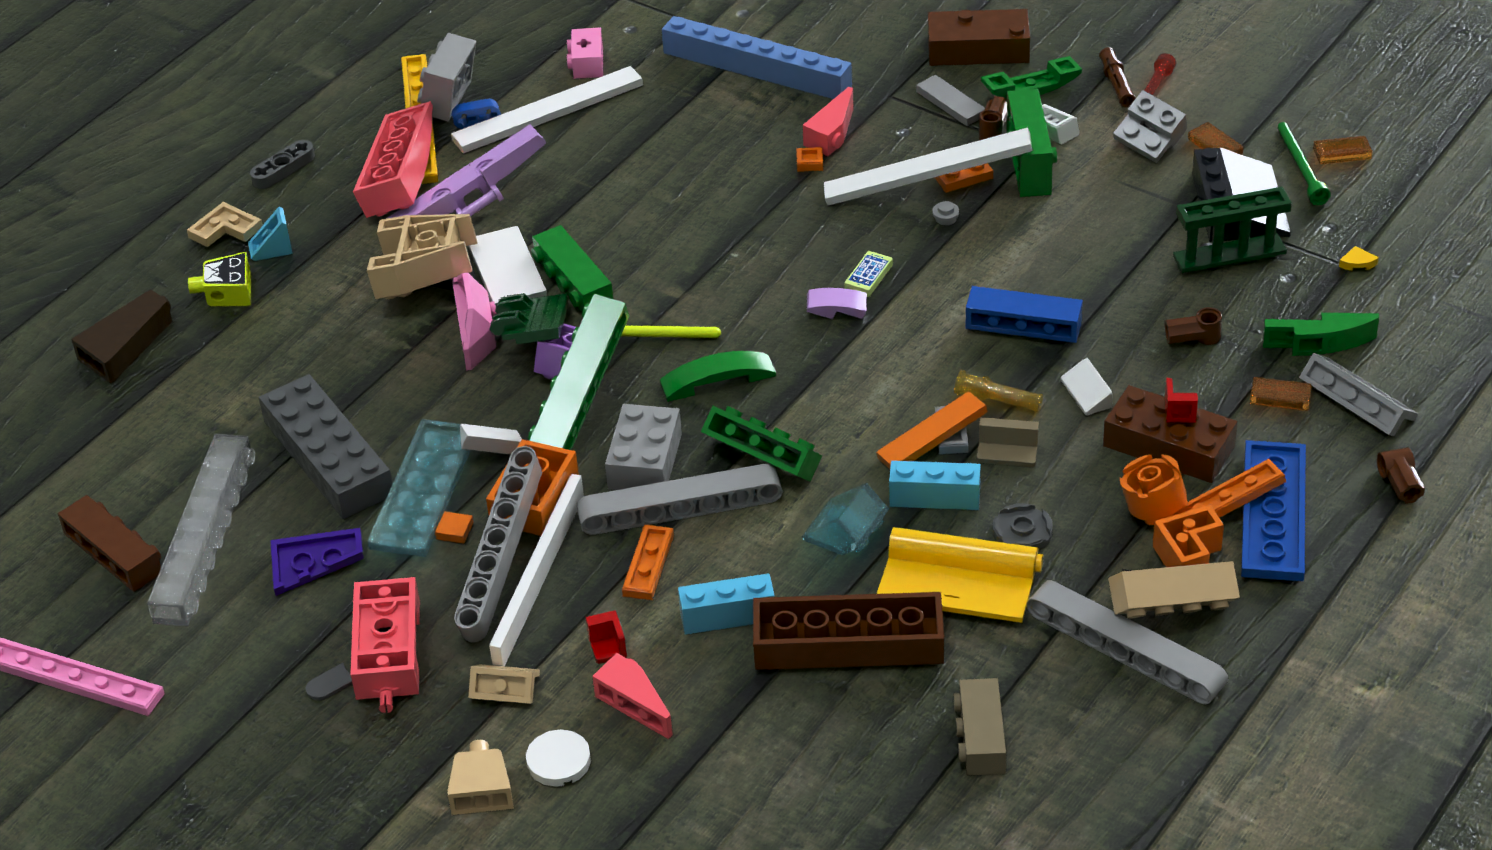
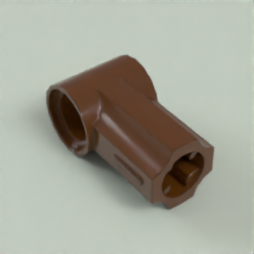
[979,96,1007,140]
[1164,307,1222,345]
[1377,447,1425,504]

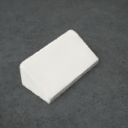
[1060,358,1113,416]
[460,424,522,454]

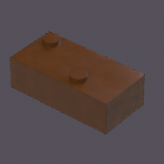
[928,9,1030,66]

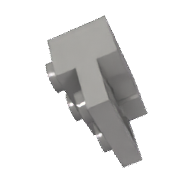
[1113,90,1187,163]

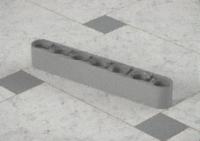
[454,446,542,642]
[577,464,783,535]
[1026,580,1228,704]

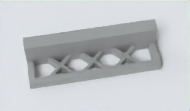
[1299,353,1418,436]

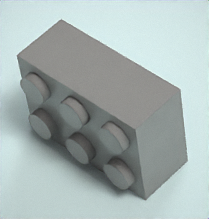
[417,33,476,122]
[605,404,682,490]

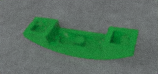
[981,56,1082,98]
[660,351,776,402]

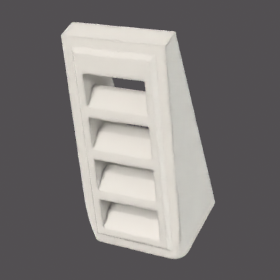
[1042,104,1079,145]

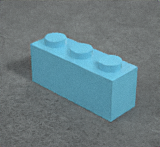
[889,461,981,510]
[678,573,775,635]

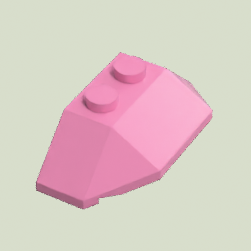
[452,273,498,371]

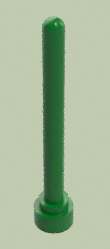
[1277,122,1331,205]

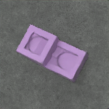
[807,288,867,319]

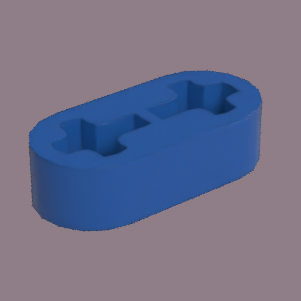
[451,99,501,129]

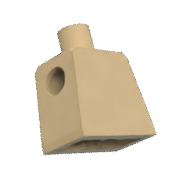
[448,740,514,815]

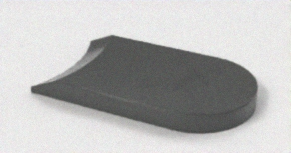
[306,662,352,700]

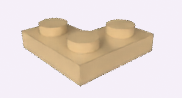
[187,202,263,247]

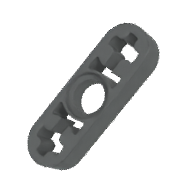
[250,140,315,189]

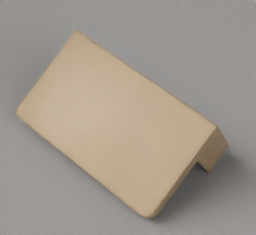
[468,664,540,704]

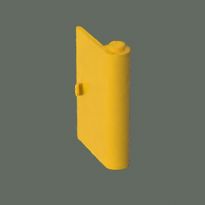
[877,527,1044,623]

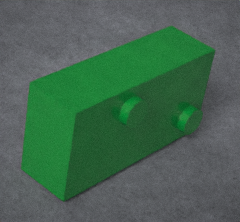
[1006,89,1057,197]

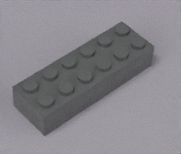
[258,374,395,519]

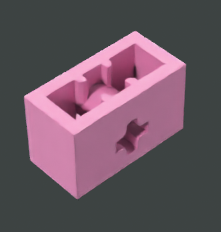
[567,27,603,79]

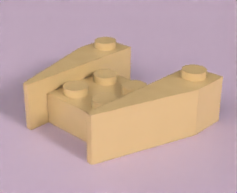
[367,214,478,299]

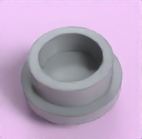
[933,201,959,225]

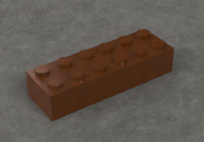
[753,592,944,670]

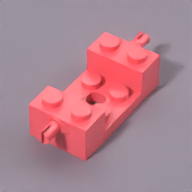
[350,577,420,713]

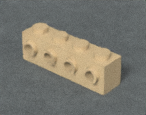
[1108,561,1240,619]

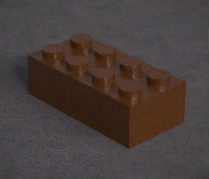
[1103,385,1238,483]

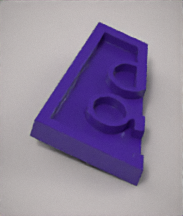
[270,528,364,596]

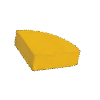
[1339,246,1379,271]

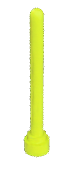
[621,326,721,338]

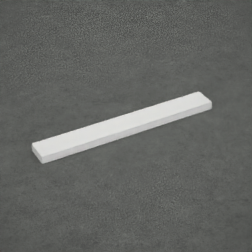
[451,66,643,154]
[824,128,1033,206]
[489,474,584,666]

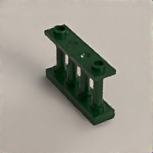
[1173,186,1292,273]

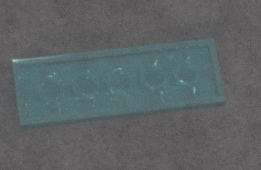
[367,419,471,557]

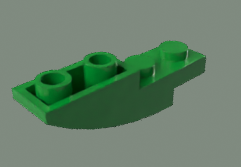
[1262,313,1379,356]

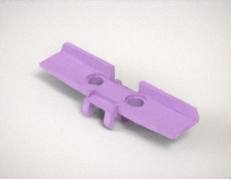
[386,124,546,219]

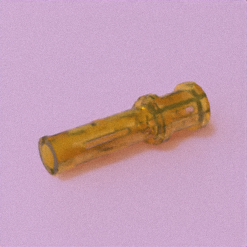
[954,370,1043,412]

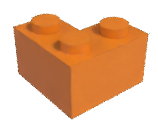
[1153,505,1224,567]

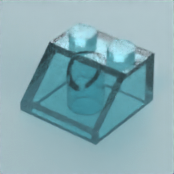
[802,483,889,555]

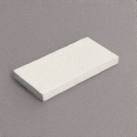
[468,226,547,308]

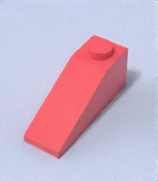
[803,87,853,156]
[592,653,673,739]

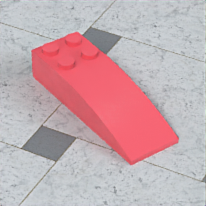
[353,101,433,218]

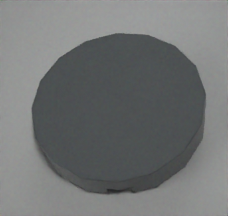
[993,503,1053,551]

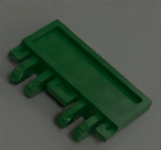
[489,293,569,344]

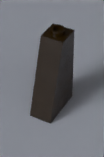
[71,289,172,384]

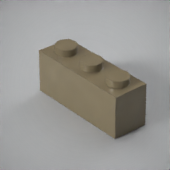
[953,678,1006,776]

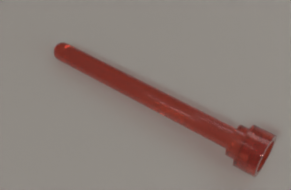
[1144,53,1177,95]

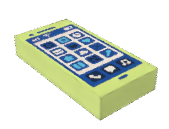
[844,251,893,297]

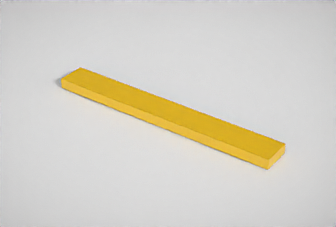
[401,54,439,184]

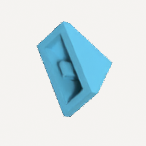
[248,207,293,261]

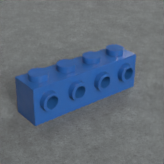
[965,286,1083,343]

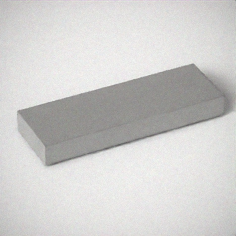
[916,75,985,126]

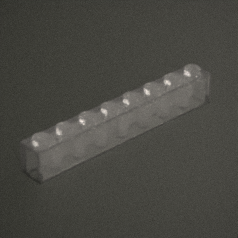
[147,434,255,626]

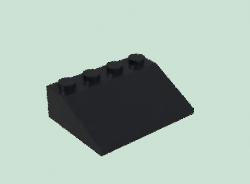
[1192,148,1291,242]

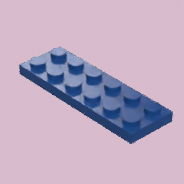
[1241,440,1306,581]

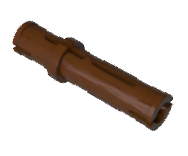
[1099,47,1136,107]

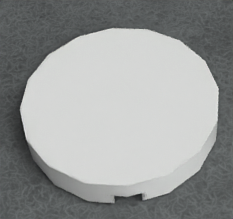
[526,729,591,787]

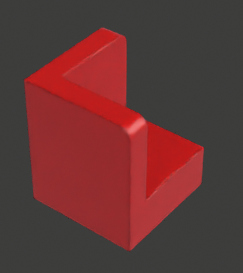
[1165,378,1198,423]
[586,610,627,664]

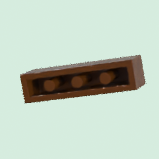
[58,495,163,592]

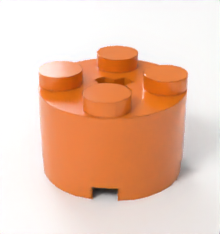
[1120,454,1188,525]

